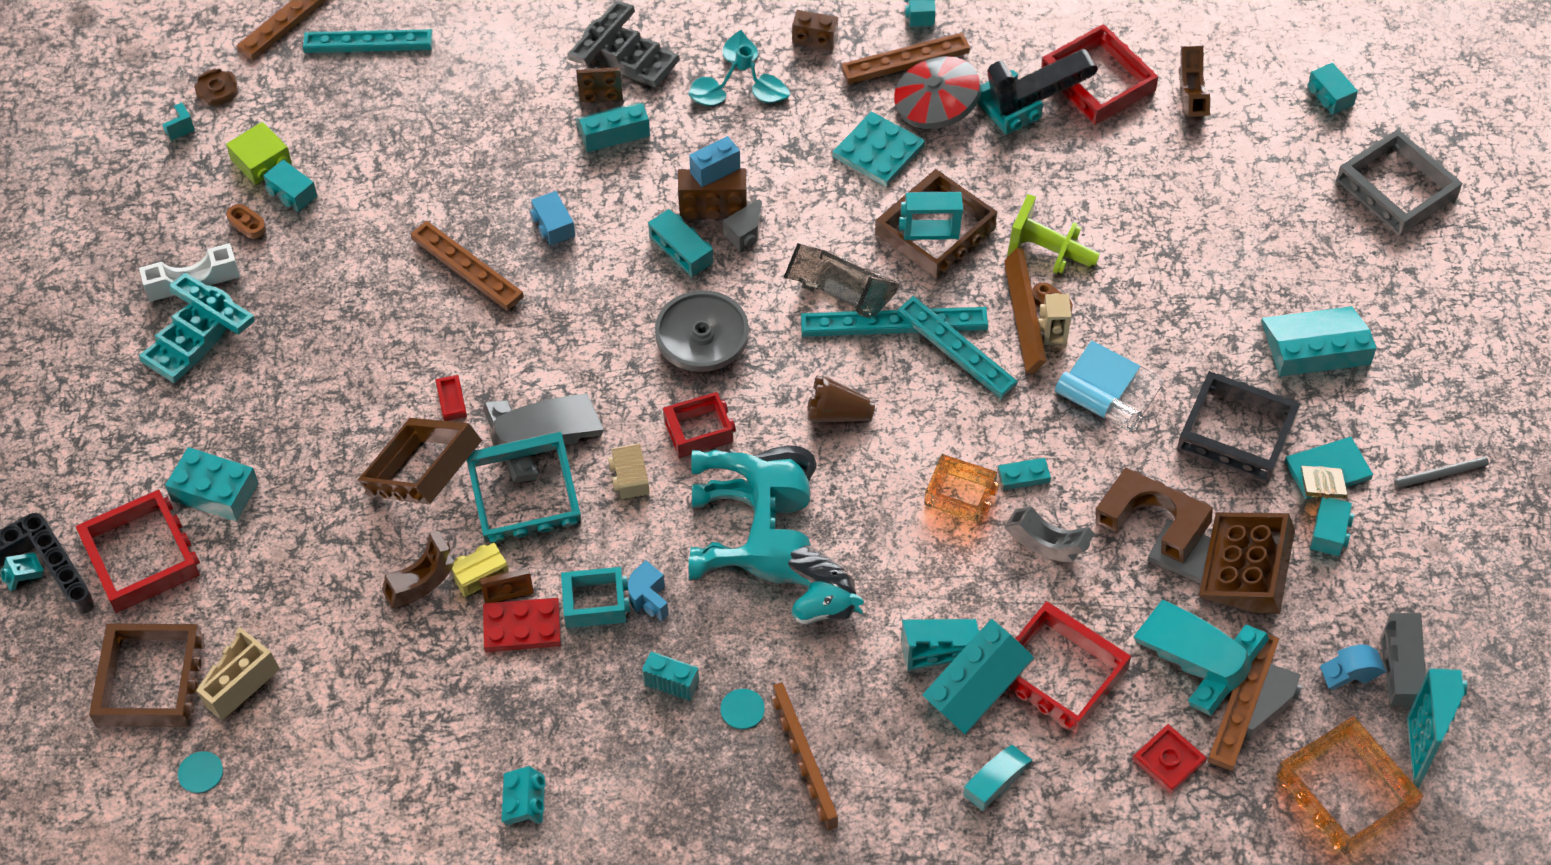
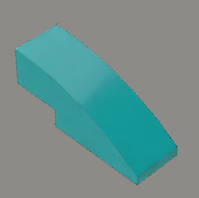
[963,744,1032,811]

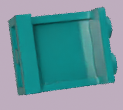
[978,69,1043,135]

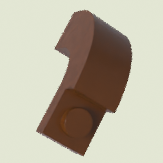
[1179,45,1211,117]
[382,531,455,609]

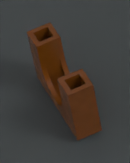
[1096,467,1213,564]

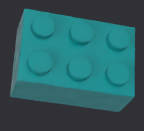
[165,447,259,522]

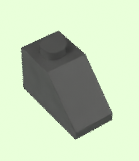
[723,199,762,251]

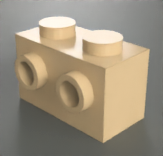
[1038,293,1071,345]

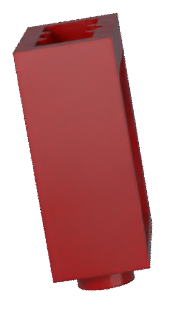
[663,392,736,458]

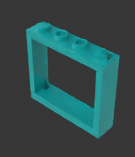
[466,431,581,543]

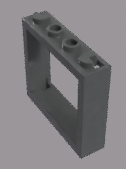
[1336,129,1463,236]

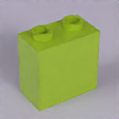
[226,121,292,185]

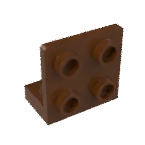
[576,67,623,102]

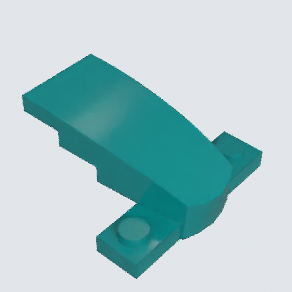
[139,272,255,383]
[1133,599,1269,716]

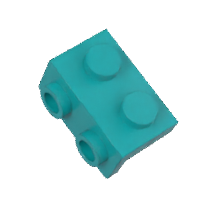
[501,766,545,825]

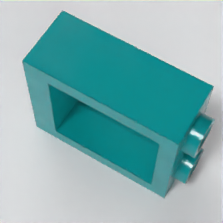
[899,192,963,240]
[561,566,630,628]

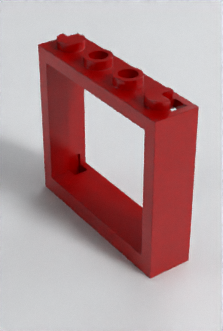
[1041,24,1159,125]
[75,489,200,613]
[1009,601,1131,733]

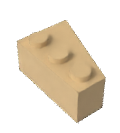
[196,626,280,721]

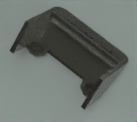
[784,243,900,319]

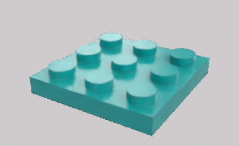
[832,111,925,187]

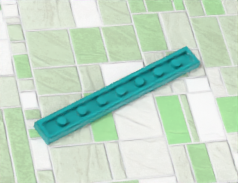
[801,307,988,337]

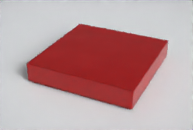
[1132,724,1207,794]

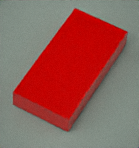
[435,375,467,421]

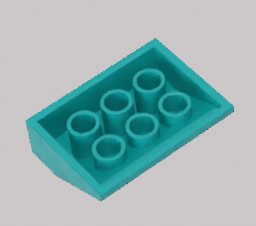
[1261,306,1377,377]
[1407,668,1468,789]

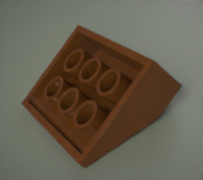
[1199,512,1295,614]

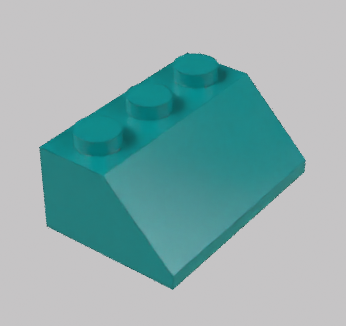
[575,102,650,152]

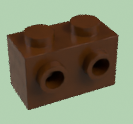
[792,9,839,50]

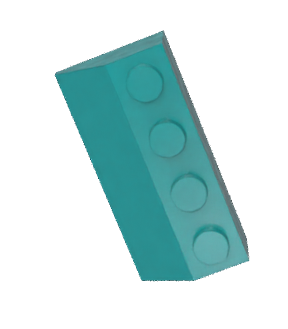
[922,618,1035,735]

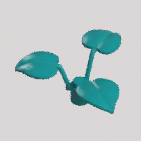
[688,29,790,106]

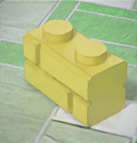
[451,543,509,597]

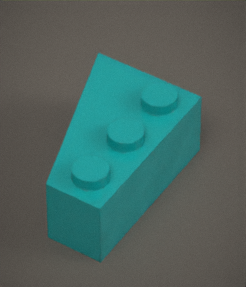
[901,619,979,671]

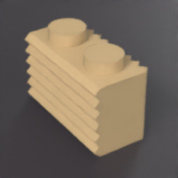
[608,443,650,500]

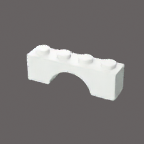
[139,243,240,302]

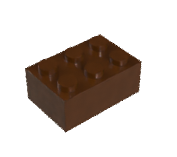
[678,168,747,219]

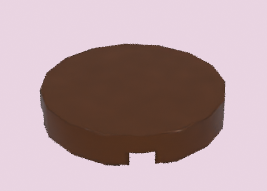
[194,68,239,106]

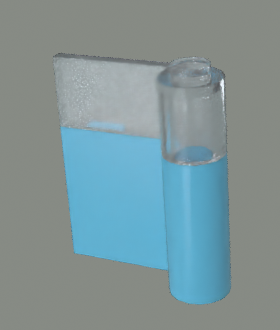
[1055,340,1166,432]

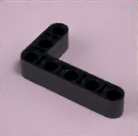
[987,50,1098,116]
[0,513,94,614]

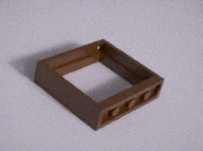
[875,169,997,278]
[358,418,482,505]
[89,623,205,727]

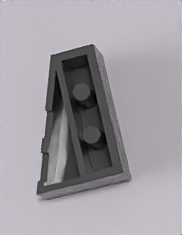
[1380,613,1426,706]

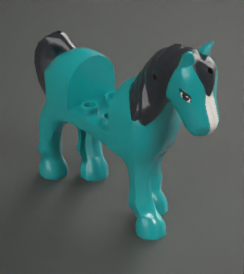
[688,445,864,625]

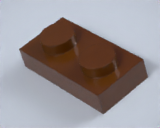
[479,568,534,603]

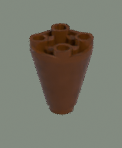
[807,375,875,423]

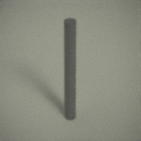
[1394,456,1489,488]

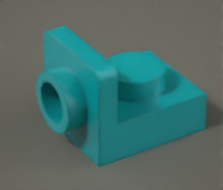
[0,552,44,591]

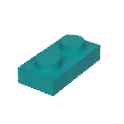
[997,457,1051,490]

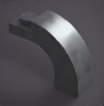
[1004,506,1095,562]

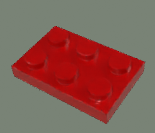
[483,597,561,653]

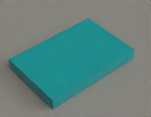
[1284,437,1373,500]

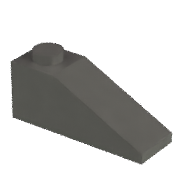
[1244,664,1302,741]

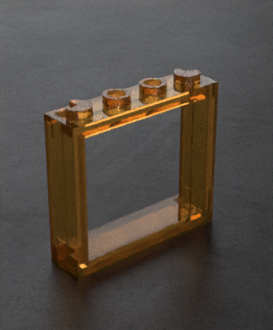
[1276,715,1424,856]

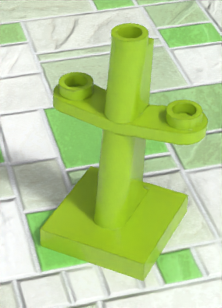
[1007,194,1100,274]

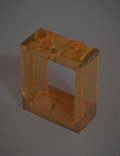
[924,454,1000,524]

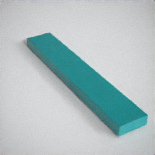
[303,29,433,53]
[897,296,1018,399]

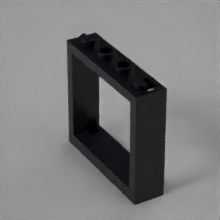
[1177,371,1300,483]

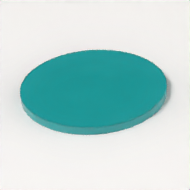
[720,689,765,730]
[177,751,223,793]

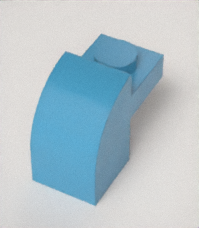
[628,560,669,621]
[1320,645,1386,690]

